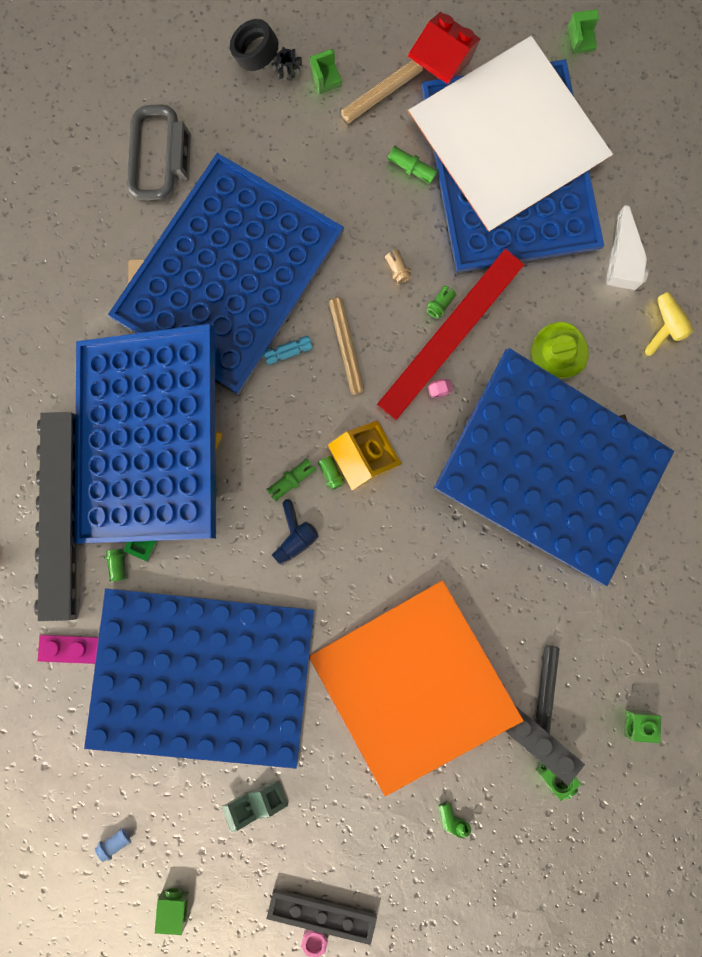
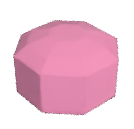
[428,379,454,398]
[301,930,328,957]

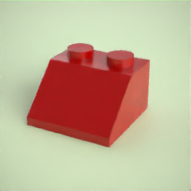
[407,11,481,84]

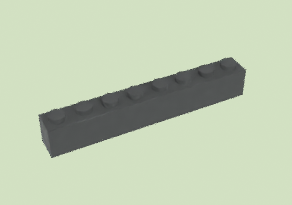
[34,412,77,621]

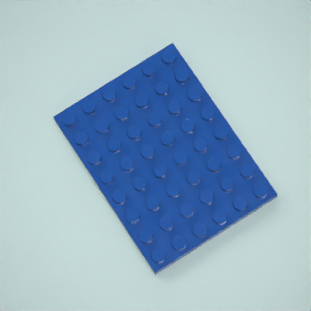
[421,59,604,273]
[108,153,344,395]
[74,324,216,544]
[433,348,674,586]
[84,588,314,769]

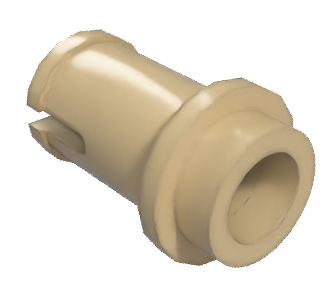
[385,250,411,284]

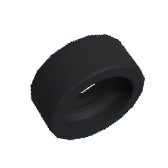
[229,19,279,71]

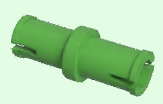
[387,146,438,184]
[266,458,316,502]

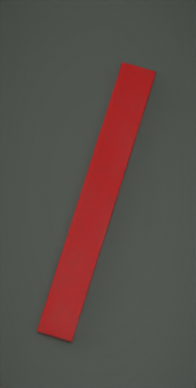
[377,249,524,421]

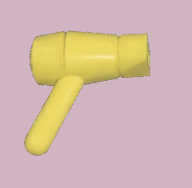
[645,292,694,356]

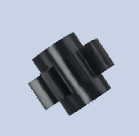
[271,47,302,81]

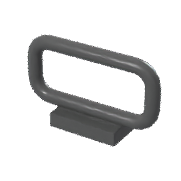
[127,104,191,200]

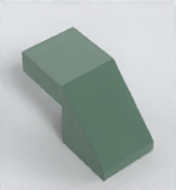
[221,781,288,832]

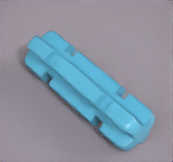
[264,336,313,364]

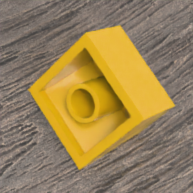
[328,420,402,490]

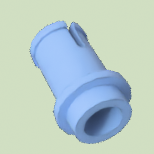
[95,828,131,862]

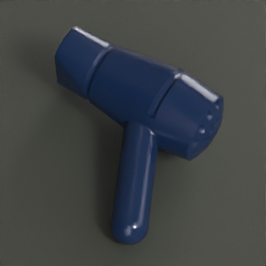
[272,499,319,566]

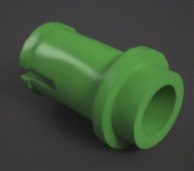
[426,286,456,319]
[317,456,345,490]
[104,549,126,582]

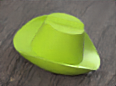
[532,322,589,379]

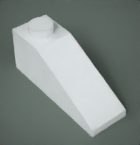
[606,205,649,290]

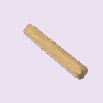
[341,60,423,123]
[329,297,364,395]

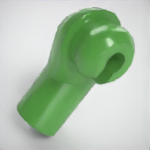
[438,802,471,838]

